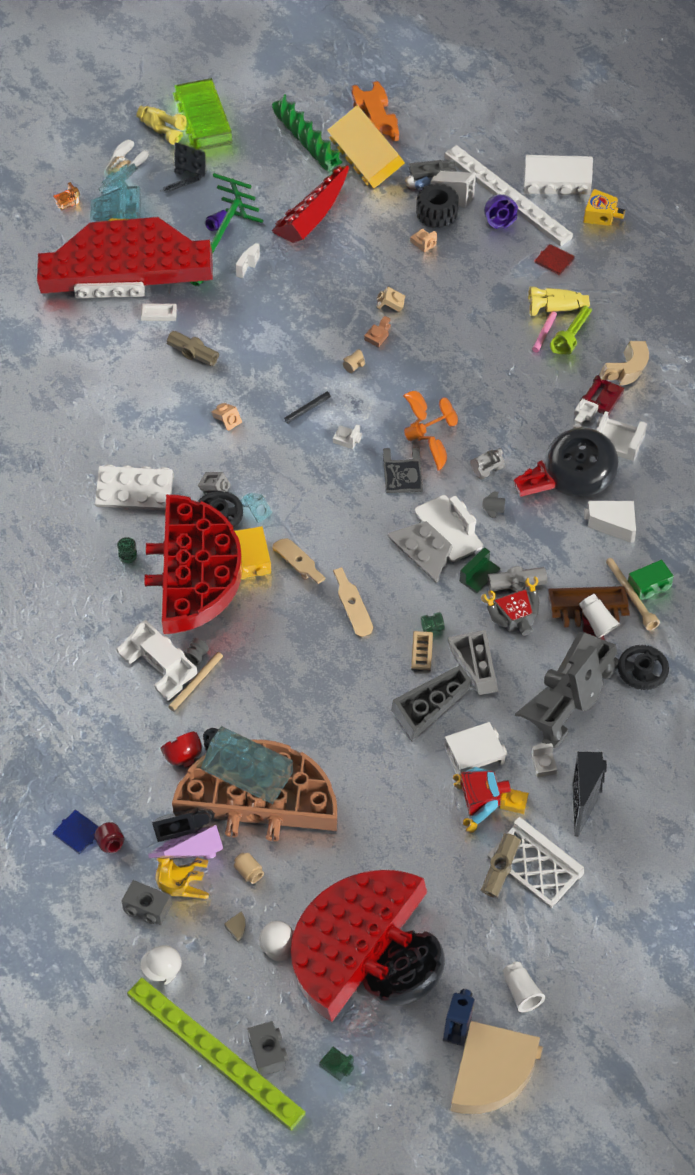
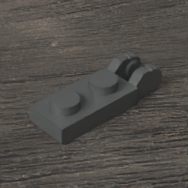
[409,160,457,179]

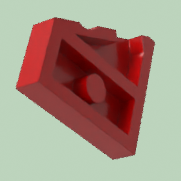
[514,460,555,497]

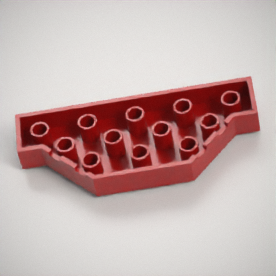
[37,217,213,294]

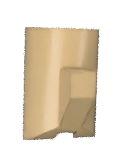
[343,349,365,373]

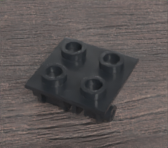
[174,142,205,176]

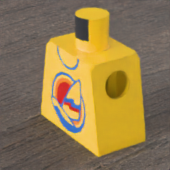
[583,189,625,226]

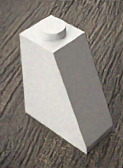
[431,171,476,208]
[584,501,636,542]

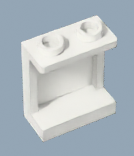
[596,411,647,461]
[444,722,507,776]

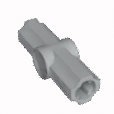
[487,566,547,592]

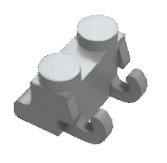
[470,448,505,479]

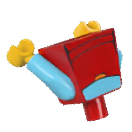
[453,767,511,833]

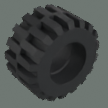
[416,183,459,228]

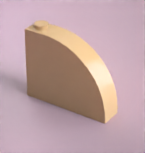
[451,1021,543,1114]

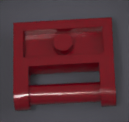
[580,375,624,416]

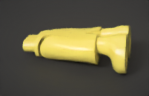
[528,286,590,316]

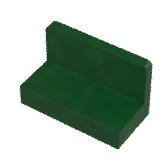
[459,547,500,593]

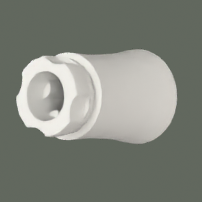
[579,594,620,638]
[503,962,545,1012]

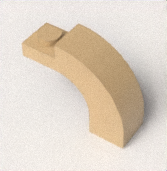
[599,341,649,385]

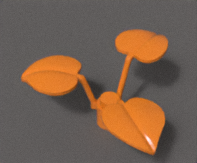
[403,391,458,471]

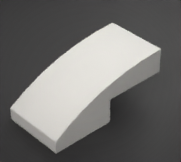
[236,243,260,278]

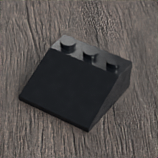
[572,751,607,837]

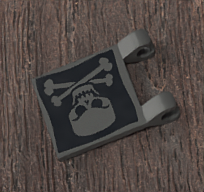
[383,447,423,493]

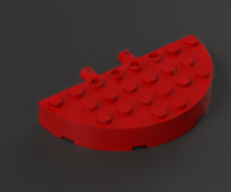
[144,494,242,634]
[291,870,427,1022]

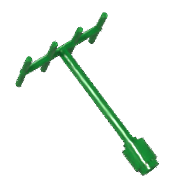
[190,173,263,286]

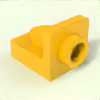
[500,789,529,814]

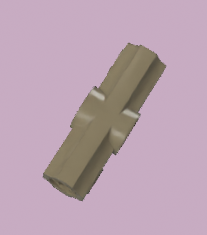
[167,331,219,366]
[481,833,521,898]

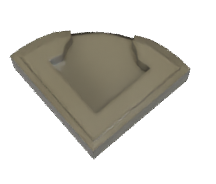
[224,912,246,942]

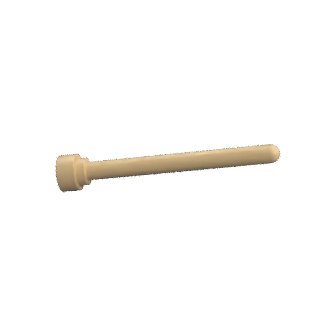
[606,558,660,631]

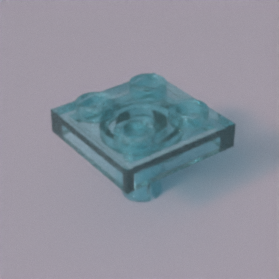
[99,163,137,199]

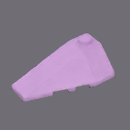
[148,825,223,859]

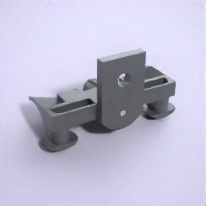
[515,632,619,748]

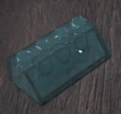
[201,726,293,804]

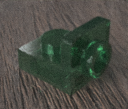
[319,1046,355,1081]

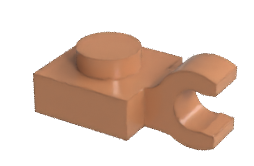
[364,316,391,347]

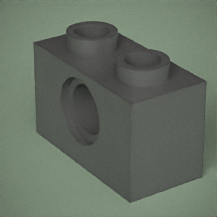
[121,880,172,925]
[247,1021,288,1076]

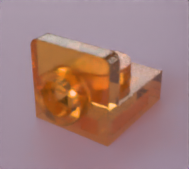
[53,182,80,211]

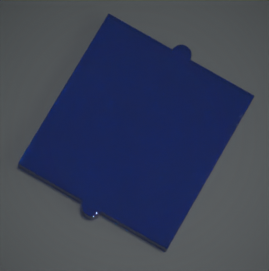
[53,809,99,854]

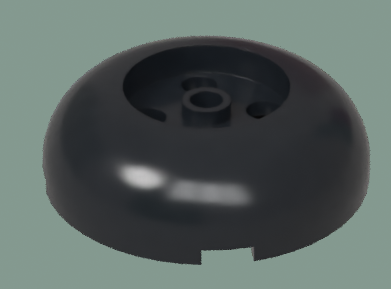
[544,428,619,497]
[363,930,445,1006]

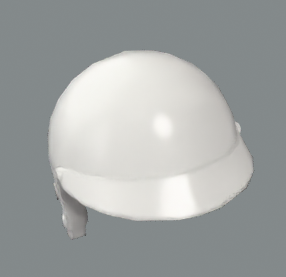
[259,921,294,961]
[141,945,181,985]

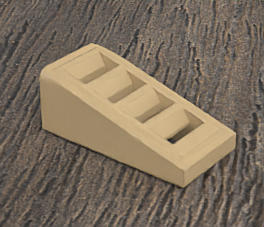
[411,631,433,671]

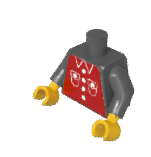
[481,576,539,636]

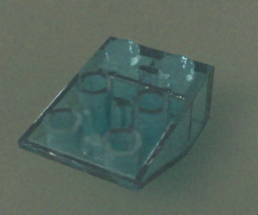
[90,186,141,222]

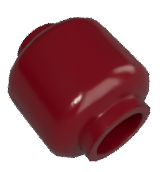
[94,822,125,853]

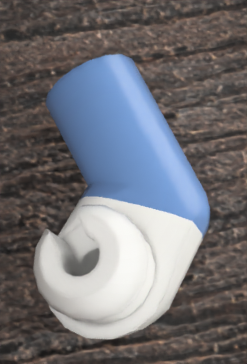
[405,176,430,189]

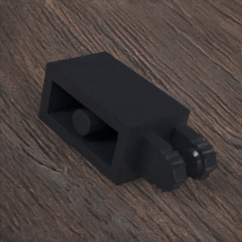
[152,807,215,842]

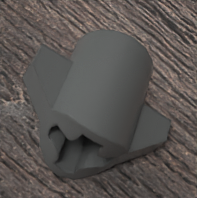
[482,491,505,518]

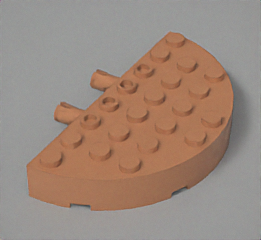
[172,740,337,841]

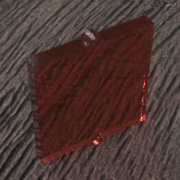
[535,244,575,275]

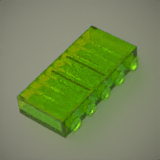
[172,78,232,150]

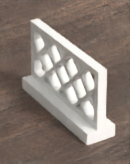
[487,817,584,908]

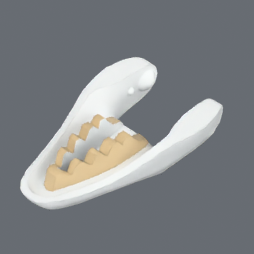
[103,140,149,179]

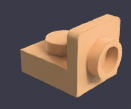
[410,229,437,252]

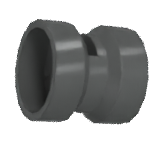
[184,638,209,665]

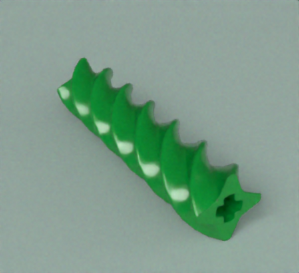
[272,94,343,172]

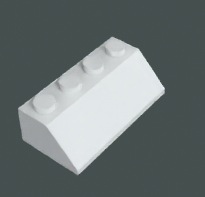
[523,155,593,195]

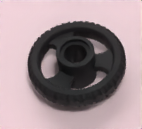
[198,491,243,528]
[618,645,669,690]

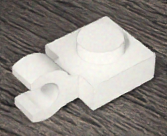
[573,399,599,428]

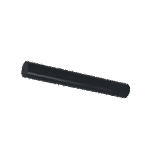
[284,391,331,424]

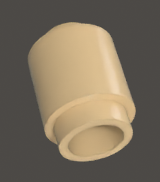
[234,853,264,884]

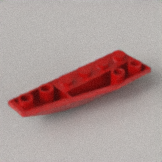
[271,165,349,243]

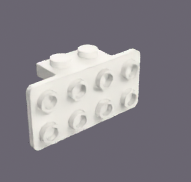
[415,495,483,562]

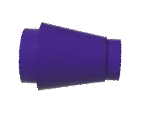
[205,210,227,231]

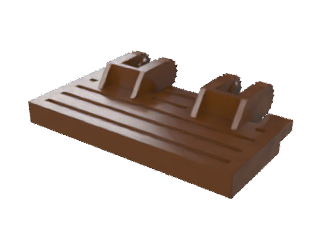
[548,586,630,628]

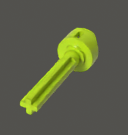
[550,305,592,355]

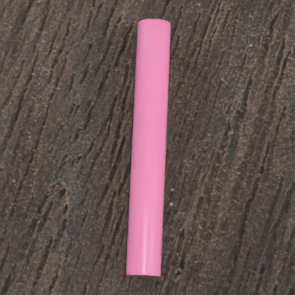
[532,311,557,353]

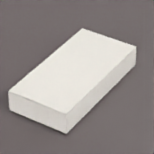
[141,304,177,321]

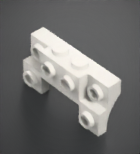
[116,620,197,701]

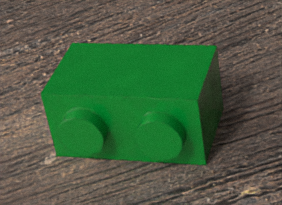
[628,559,674,600]

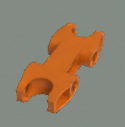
[352,81,399,141]

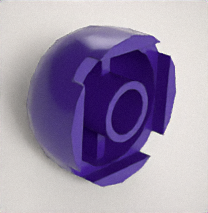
[484,194,518,229]

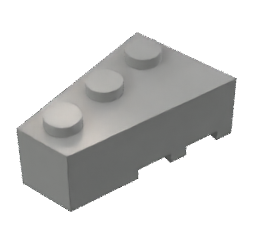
[448,630,498,695]

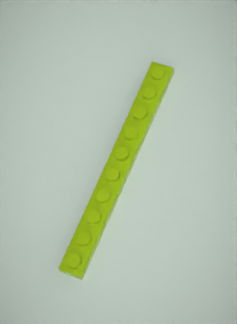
[127,978,305,1131]

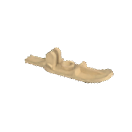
[272,538,326,584]
[333,567,374,637]

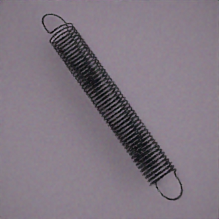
[160,174,205,193]

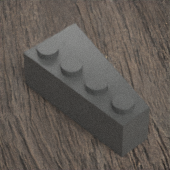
[391,665,471,741]

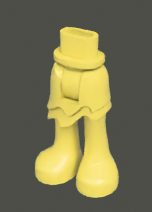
[136,105,187,144]

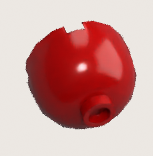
[160,731,202,768]

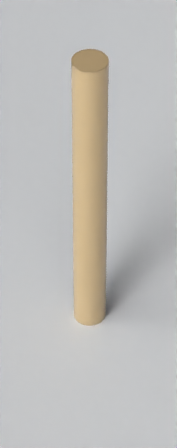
[168,652,223,711]

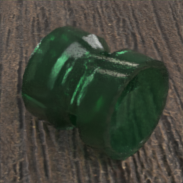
[117,537,137,563]
[421,612,445,632]

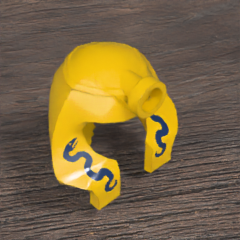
[155,857,209,899]

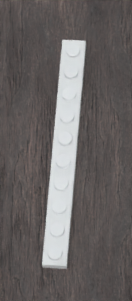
[444,145,573,246]

